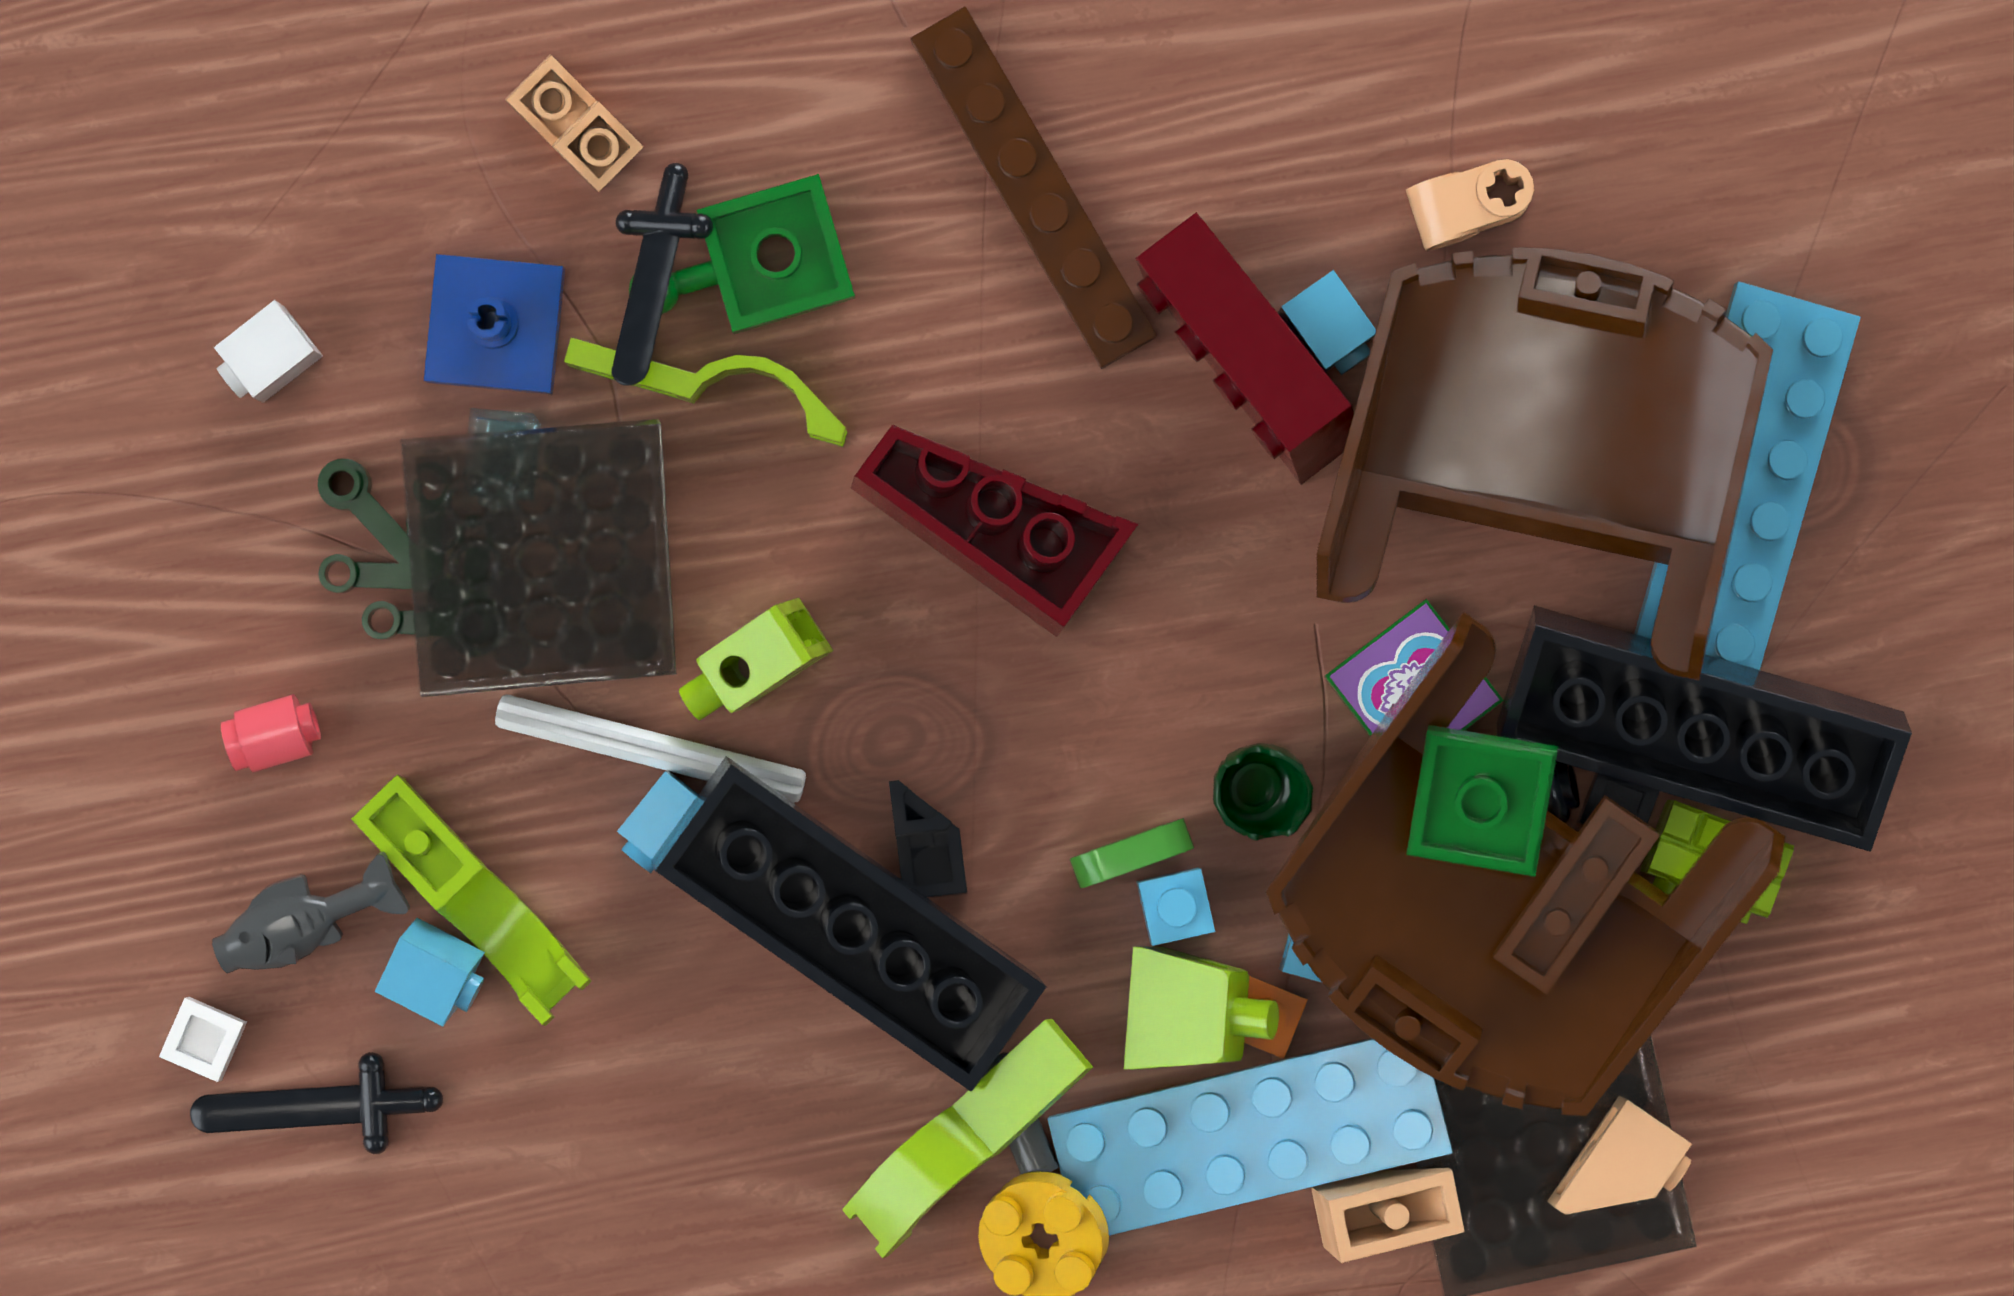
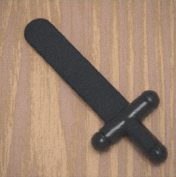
[612,163,713,386]
[190,1052,443,1154]

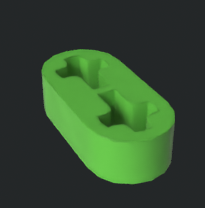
[1070,818,1194,889]

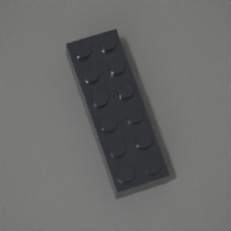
[1497,605,1912,852]
[651,756,1047,1092]

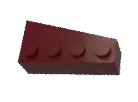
[1135,212,1354,485]
[851,424,1138,637]

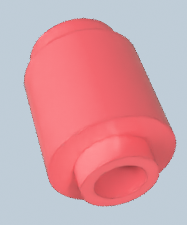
[221,694,321,773]

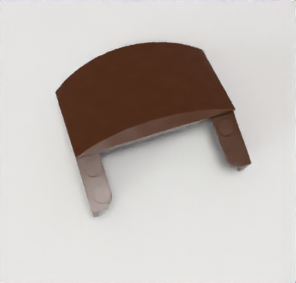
[1317,247,1773,680]
[1266,612,1786,1116]

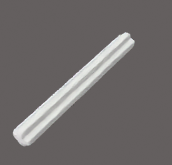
[495,694,806,803]

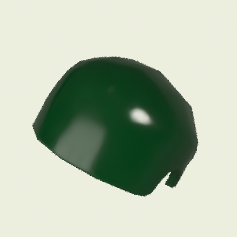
[1213,743,1313,841]

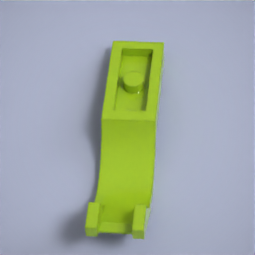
[564,337,848,447]
[351,775,592,1026]
[842,1019,1093,1258]

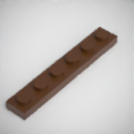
[910,6,1157,369]

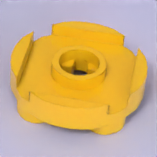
[978,1172,1109,1296]

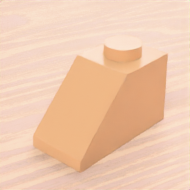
[1547,1095,1692,1215]
[1311,1168,1465,1263]

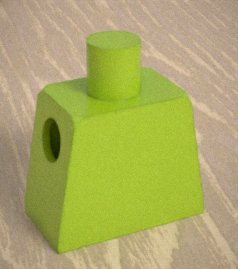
[679,598,834,720]
[1124,946,1279,1070]

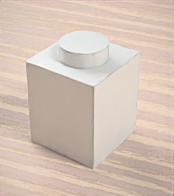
[214,300,323,403]

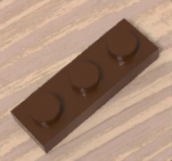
[1493,795,1660,994]

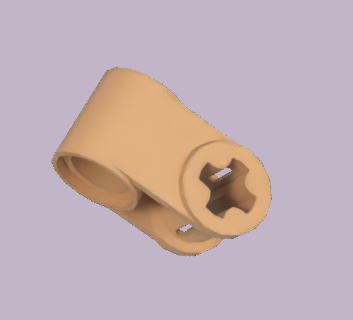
[1406,159,1534,251]

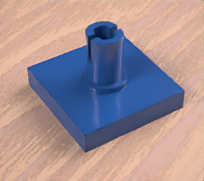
[424,254,565,395]

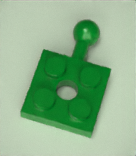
[629,174,855,334]

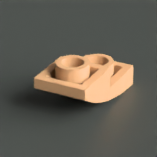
[505,55,643,192]

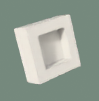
[159,997,247,1082]

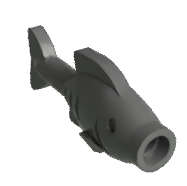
[212,852,410,973]

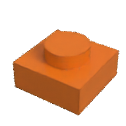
[1244,975,1308,1059]

